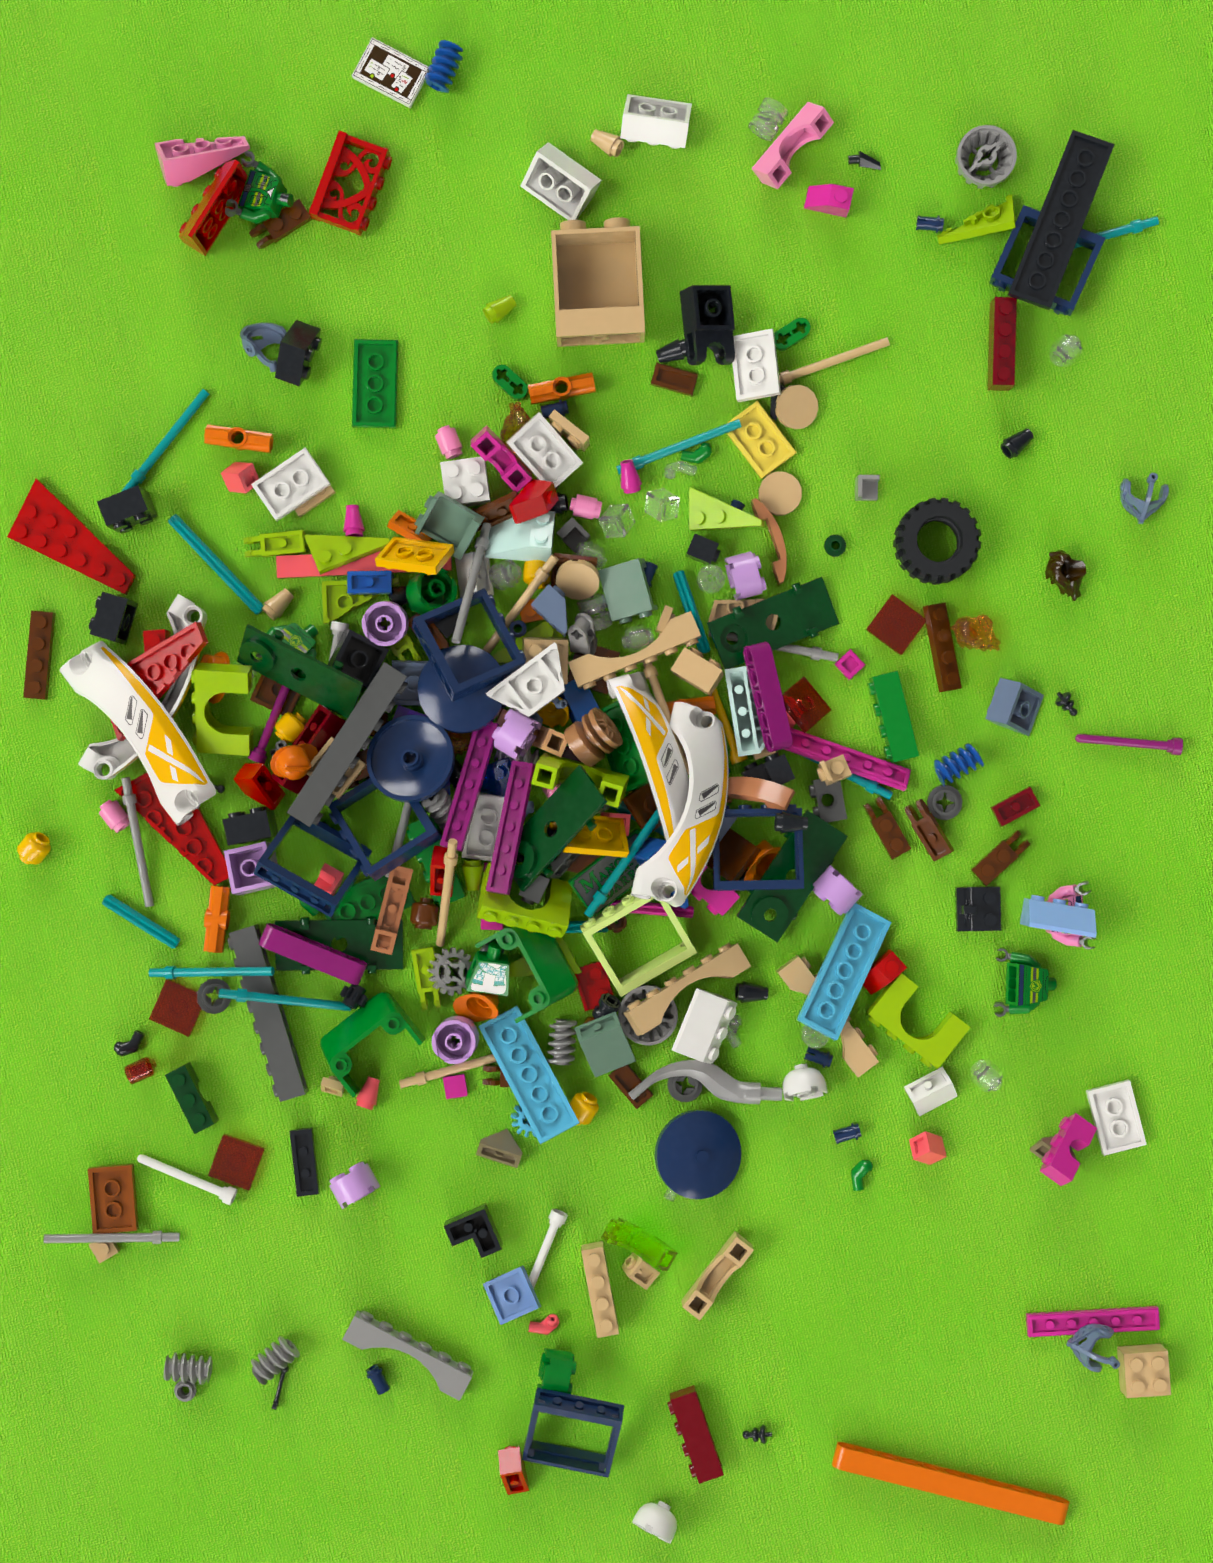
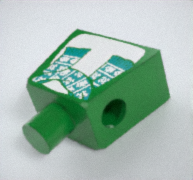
[465,942,509,996]

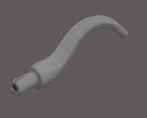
[628,1060,782,1104]

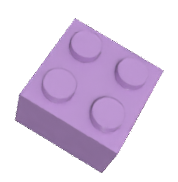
[224,841,278,895]

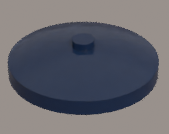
[418,645,504,733]
[366,715,455,803]
[655,1110,741,1199]

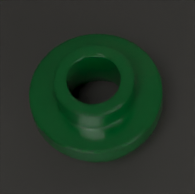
[824,535,846,557]

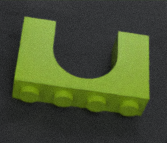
[191,663,254,756]
[531,753,630,808]
[477,862,572,938]
[866,973,971,1069]

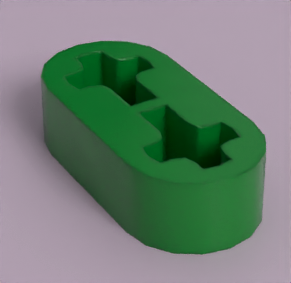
[774,318,811,351]
[492,364,528,401]

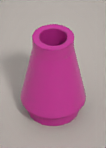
[620,459,642,494]
[343,505,365,537]

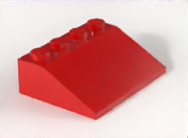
[179,160,248,256]

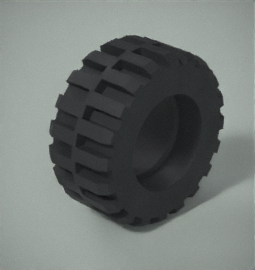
[893,498,981,585]

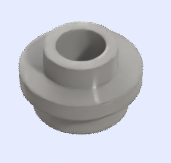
[174,1379,197,1402]

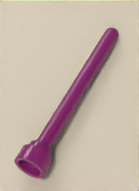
[248,685,290,764]
[1075,734,1183,756]

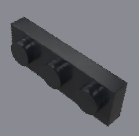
[290,1127,320,1197]

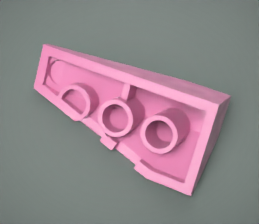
[154,136,250,187]

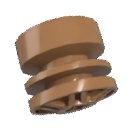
[564,707,623,767]

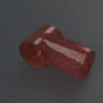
[124,1057,157,1084]

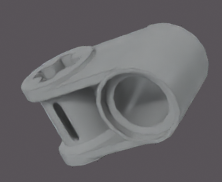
[568,613,597,655]

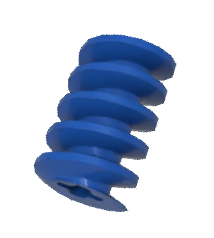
[425,40,463,93]
[934,744,984,787]

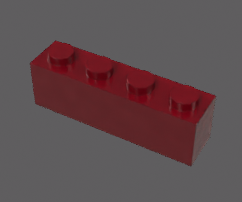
[987,297,1017,391]
[271,704,346,794]
[667,1385,724,1484]

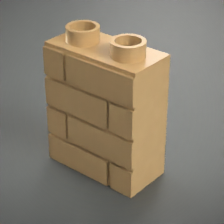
[551,217,645,347]

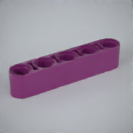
[743,642,793,752]
[259,923,367,985]

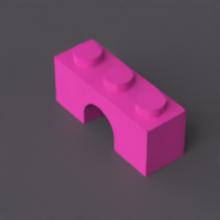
[471,425,532,492]
[690,866,740,916]
[1040,1113,1097,1186]

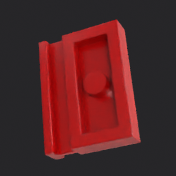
[575,961,614,1011]

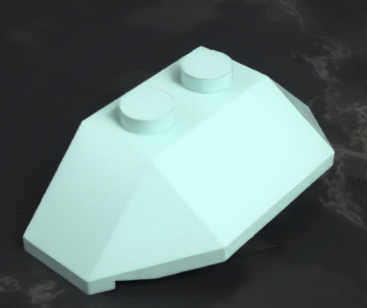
[725,666,765,757]

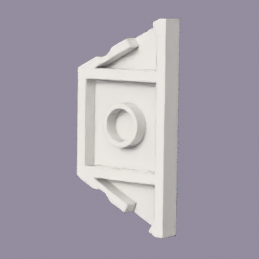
[486,642,565,717]

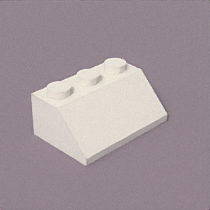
[620,94,692,149]
[520,142,602,220]
[672,988,737,1064]

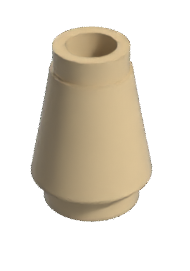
[590,129,624,157]
[262,588,294,621]

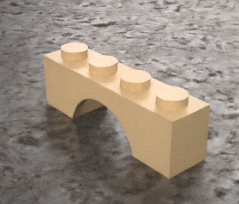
[681,1231,754,1320]
[581,1241,619,1338]

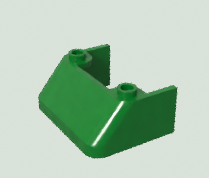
[475,926,578,1023]
[320,992,426,1098]

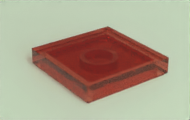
[866,594,926,656]
[782,676,831,733]
[149,979,207,1037]
[208,1133,265,1191]

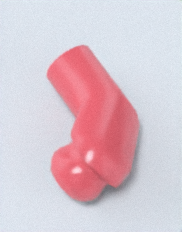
[528,1314,559,1335]

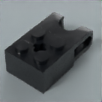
[680,285,735,365]

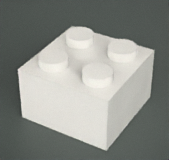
[440,457,491,507]

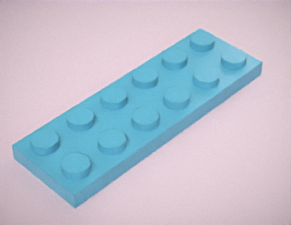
[797,903,892,1041]
[478,1006,579,1145]

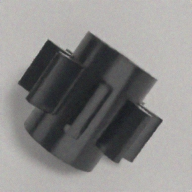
[340,984,368,1010]

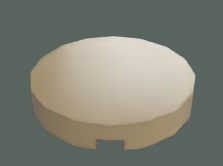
[775,385,818,429]
[758,472,802,516]
[556,559,600,600]

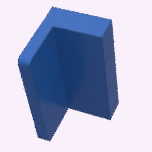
[347,571,394,595]
[559,679,600,723]

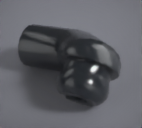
[114,1030,145,1056]

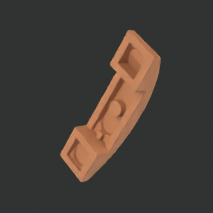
[751,498,787,585]
[727,776,795,810]
[370,866,413,955]

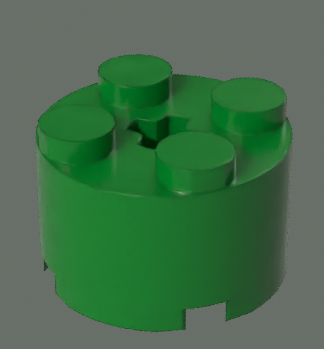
[406,568,457,615]
[537,1348,577,1394]

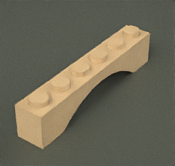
[568,611,701,690]
[624,943,751,1036]
[776,955,879,1078]

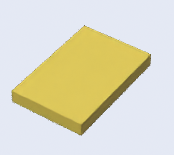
[726,400,797,480]

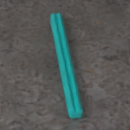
[168,514,264,615]

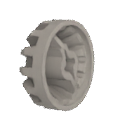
[955,125,1017,189]
[618,985,678,1045]

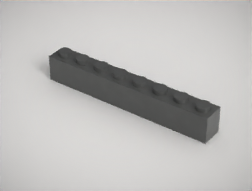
[287,662,408,827]
[228,924,308,1102]

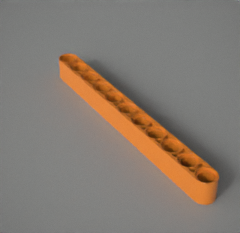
[832,1442,1070,1525]

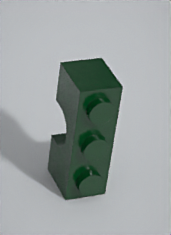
[165,1062,219,1134]

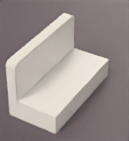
[455,552,494,598]
[904,1067,957,1116]

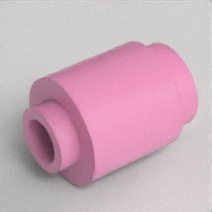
[435,425,463,460]
[569,494,602,520]
[99,800,130,833]

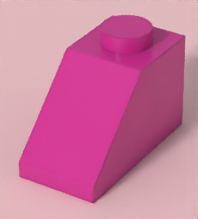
[804,184,854,218]

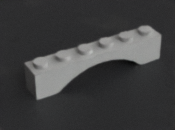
[342,1310,473,1401]

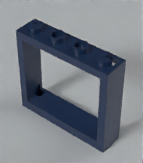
[989,205,1105,316]
[412,588,526,702]
[329,778,442,881]
[712,804,804,891]
[253,815,372,917]
[522,1387,624,1478]

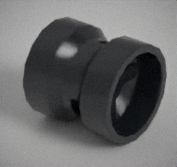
[592,993,621,1019]

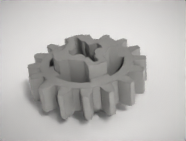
[427,947,472,996]

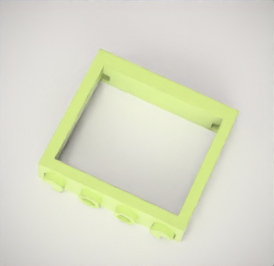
[580,894,697,997]

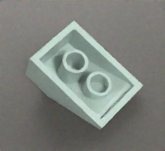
[485,511,555,562]

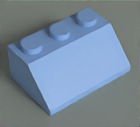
[1020,895,1097,938]

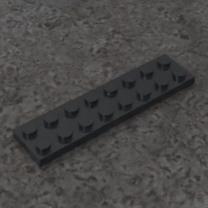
[1008,130,1115,310]

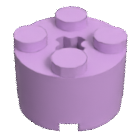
[725,551,767,601]
[362,601,409,646]
[492,708,541,761]
[813,865,863,916]
[432,1016,479,1064]
[329,1162,381,1209]

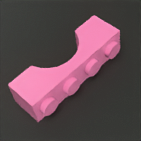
[752,102,834,189]

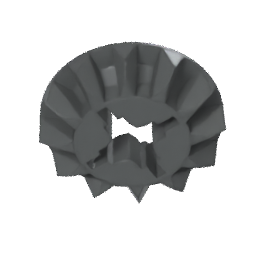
[927,785,962,820]
[196,979,231,1014]
[668,1076,703,1102]

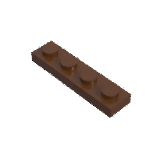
[923,602,962,693]
[23,611,55,700]

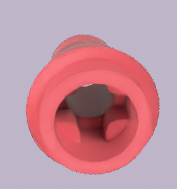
[356,1076,380,1110]

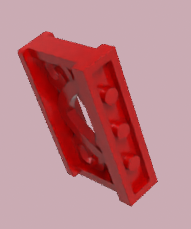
[309,130,392,236]

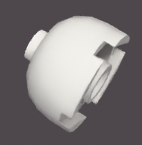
[783,1064,828,1101]
[632,1501,677,1544]

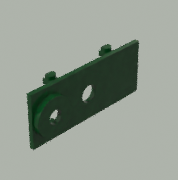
[707,577,839,670]
[237,624,363,719]
[513,765,607,892]
[736,810,848,943]
[275,916,404,974]

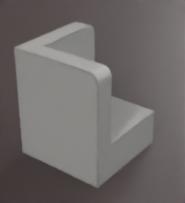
[855,475,880,501]

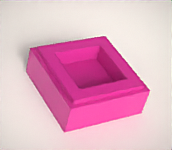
[834,649,865,680]
[443,1073,468,1099]

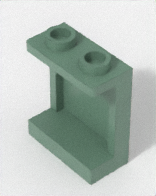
[414,491,485,560]
[598,558,658,624]
[575,1011,636,1077]

